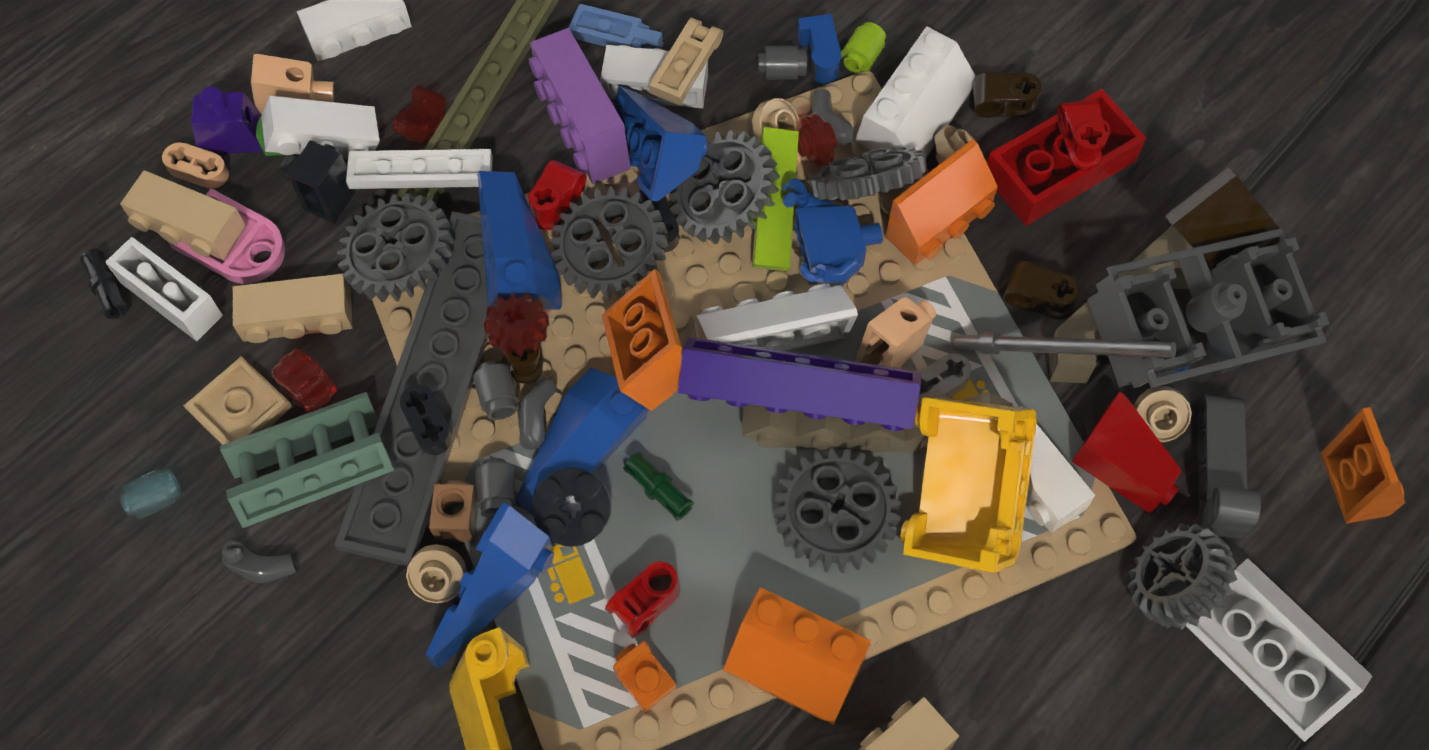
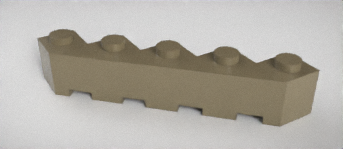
[1048,226,1193,383]
[742,389,1013,453]

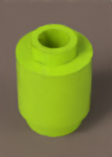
[841,22,886,73]

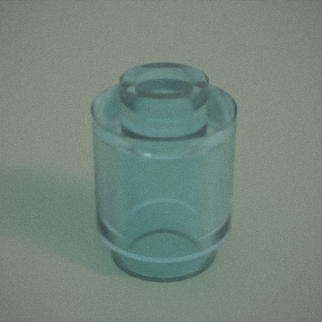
[119,468,183,519]

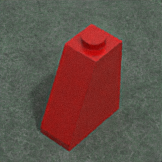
[1072,392,1182,514]

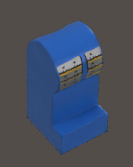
[797,14,841,84]

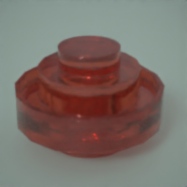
[798,113,837,167]

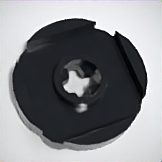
[532,468,612,547]

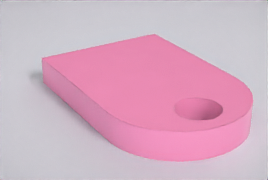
[167,188,286,284]

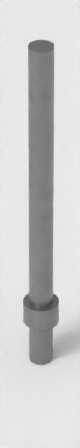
[953,332,1176,358]

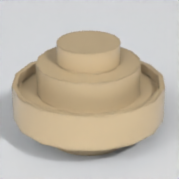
[752,98,800,142]
[935,125,975,164]
[1134,386,1192,442]
[406,544,467,603]

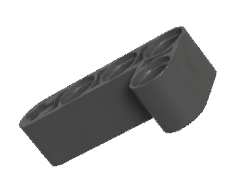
[1197,394,1261,539]

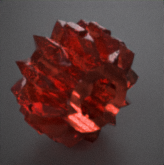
[483,291,549,357]
[271,349,337,412]

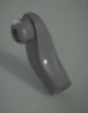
[811,89,855,146]
[517,378,557,450]
[221,540,297,584]

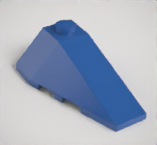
[615,85,707,201]
[477,171,562,310]
[516,367,648,516]
[425,502,554,669]

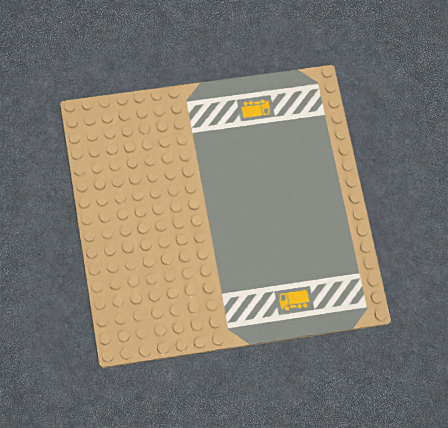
[372,71,1136,750]

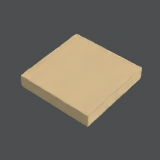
[183,356,292,445]

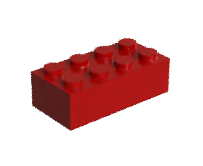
[987,89,1146,226]

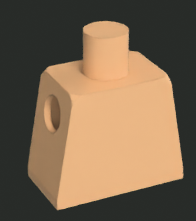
[251,54,334,115]
[855,297,936,368]

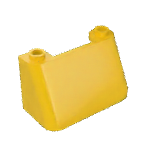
[901,397,1037,573]
[449,627,530,750]

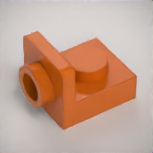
[613,641,677,713]

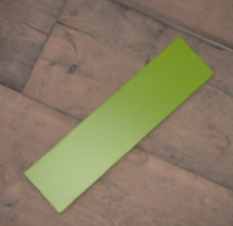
[752,127,799,272]

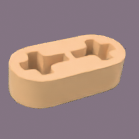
[162,142,229,189]

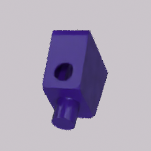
[191,86,263,154]

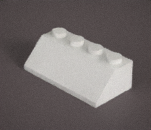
[855,26,976,159]
[695,284,858,351]
[1186,558,1372,742]

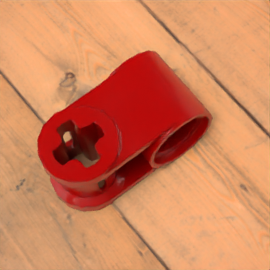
[1057,99,1108,170]
[528,160,587,231]
[605,561,680,638]

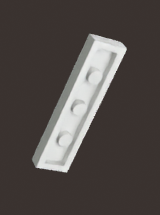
[346,149,493,189]

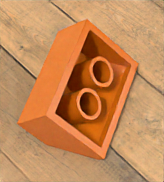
[886,139,998,266]
[601,269,682,411]
[723,587,871,725]

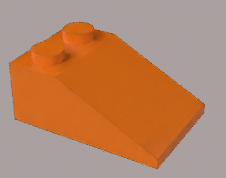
[1320,407,1405,524]

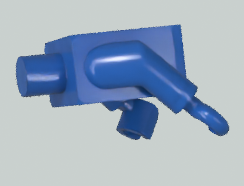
[782,179,883,286]

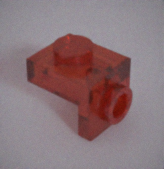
[392,85,446,143]

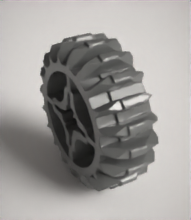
[1127,523,1238,630]

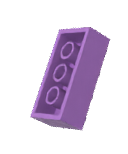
[528,28,631,185]

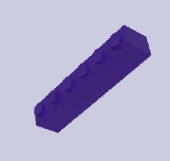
[678,337,921,431]

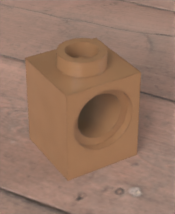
[429,480,478,542]

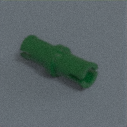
[623,452,694,521]

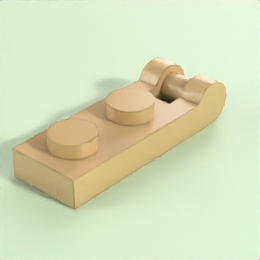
[649,18,723,106]

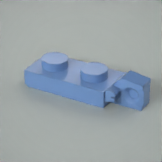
[569,4,663,49]

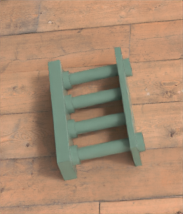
[220,392,394,528]

